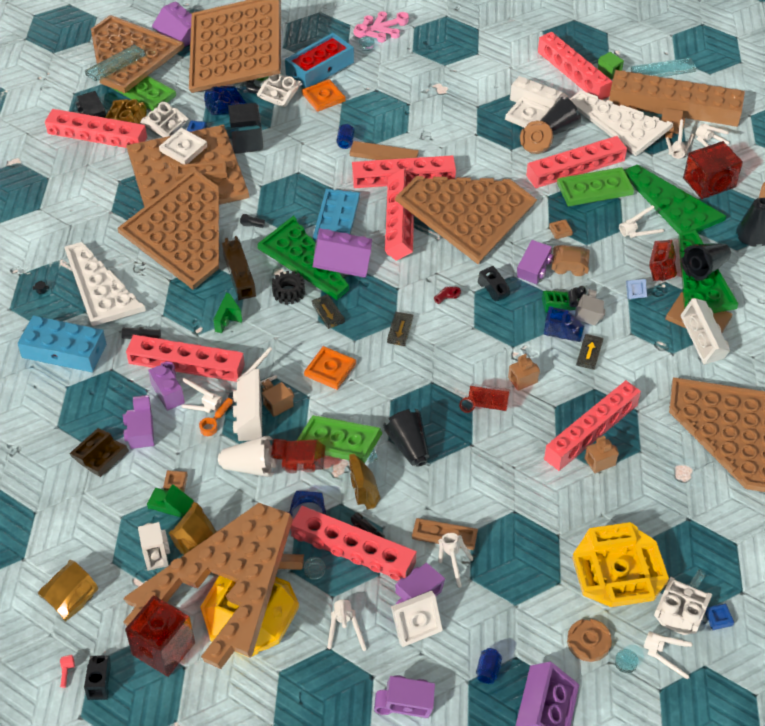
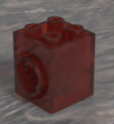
[683,141,743,199]
[125,595,195,677]

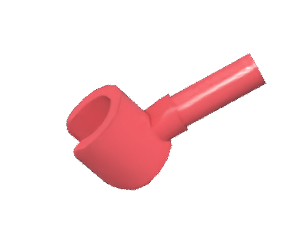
[60,655,75,688]

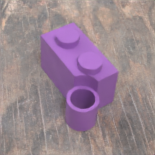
[517,240,554,284]
[148,361,185,411]
[123,395,154,449]
[395,562,445,605]
[374,675,435,718]

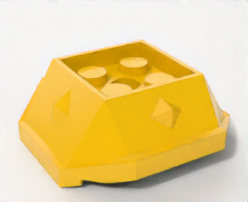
[572,522,669,607]
[200,576,299,658]

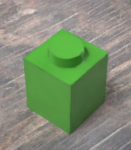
[598,52,624,80]

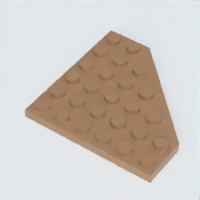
[91,15,184,93]
[118,169,219,290]
[395,176,537,264]
[669,377,765,492]

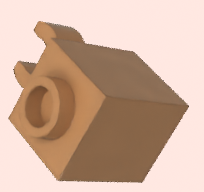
[661,108,685,138]
[508,354,540,391]
[262,379,294,417]
[585,436,619,473]

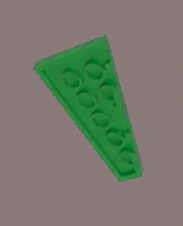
[624,165,726,234]
[257,215,349,300]
[678,230,738,313]

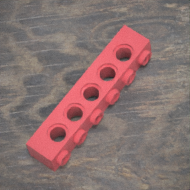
[538,32,612,100]
[45,109,147,148]
[526,136,627,189]
[352,155,456,188]
[385,168,415,261]
[126,335,245,382]
[544,380,641,471]
[291,506,416,581]

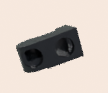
[478,266,510,301]
[84,655,111,700]

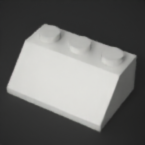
[510,76,568,108]
[680,298,730,365]
[233,369,262,441]

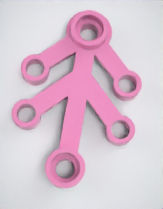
[353,11,409,43]

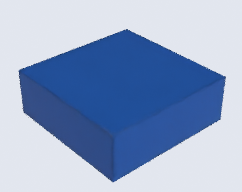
[187,121,207,132]
[705,603,734,631]

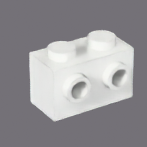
[138,522,170,571]

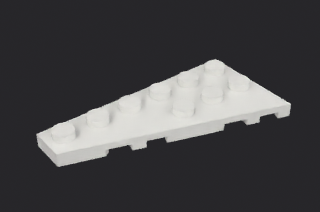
[570,90,673,156]
[64,242,146,326]

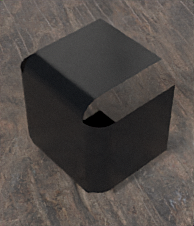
[228,103,263,154]

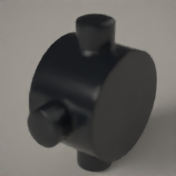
[33,281,49,294]

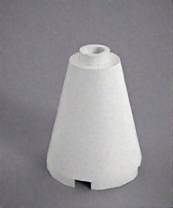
[218,436,276,477]

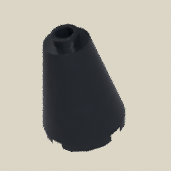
[540,97,581,135]
[736,198,765,247]
[681,243,731,281]
[383,409,429,467]

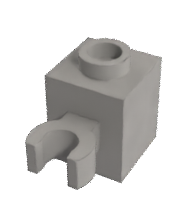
[575,289,605,326]

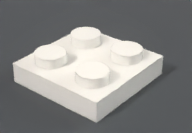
[505,97,550,128]
[159,128,208,164]
[391,591,443,647]

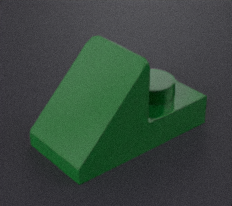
[213,293,242,333]
[147,484,194,518]

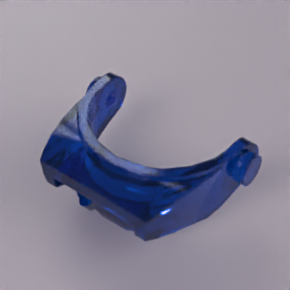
[288,491,327,516]

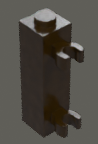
[222,236,256,301]

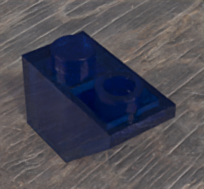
[544,306,584,342]

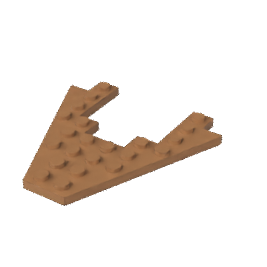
[123,503,293,669]

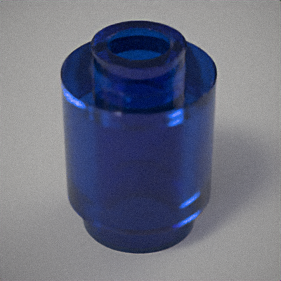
[336,124,355,149]
[476,648,502,684]

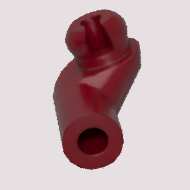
[434,287,461,304]

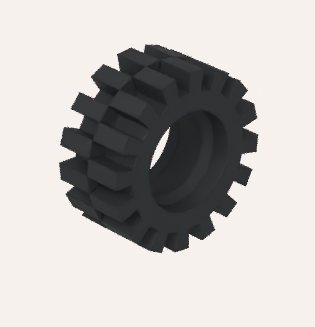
[272,271,305,305]

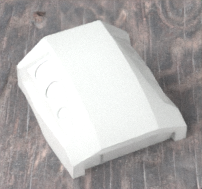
[257,74,302,107]
[140,102,188,137]
[654,577,712,635]

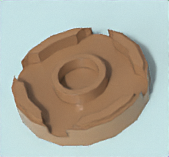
[520,120,554,154]
[567,619,612,662]

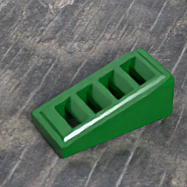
[542,291,580,313]

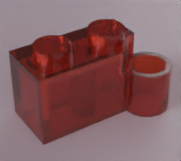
[649,240,677,281]
[459,383,510,413]
[270,439,326,473]

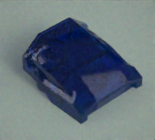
[204,86,247,115]

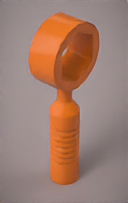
[199,398,233,436]

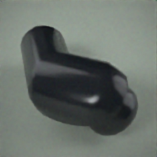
[245,79,261,94]
[240,214,265,228]
[568,286,587,307]

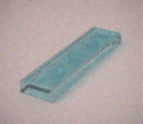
[85,45,145,81]
[631,58,696,77]

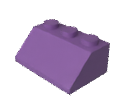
[152,1,192,47]
[312,228,372,278]
[516,661,580,726]

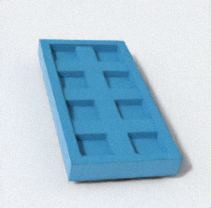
[313,189,360,243]

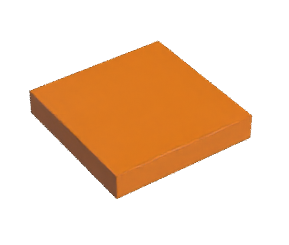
[302,79,346,112]
[304,346,356,390]

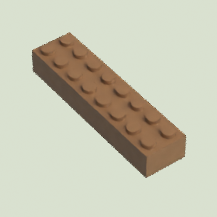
[609,70,745,127]

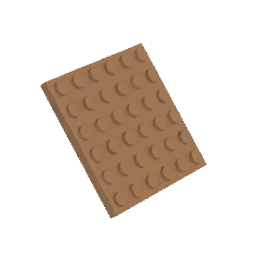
[189,0,281,93]
[126,125,249,207]

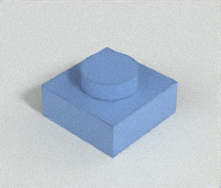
[626,279,647,299]

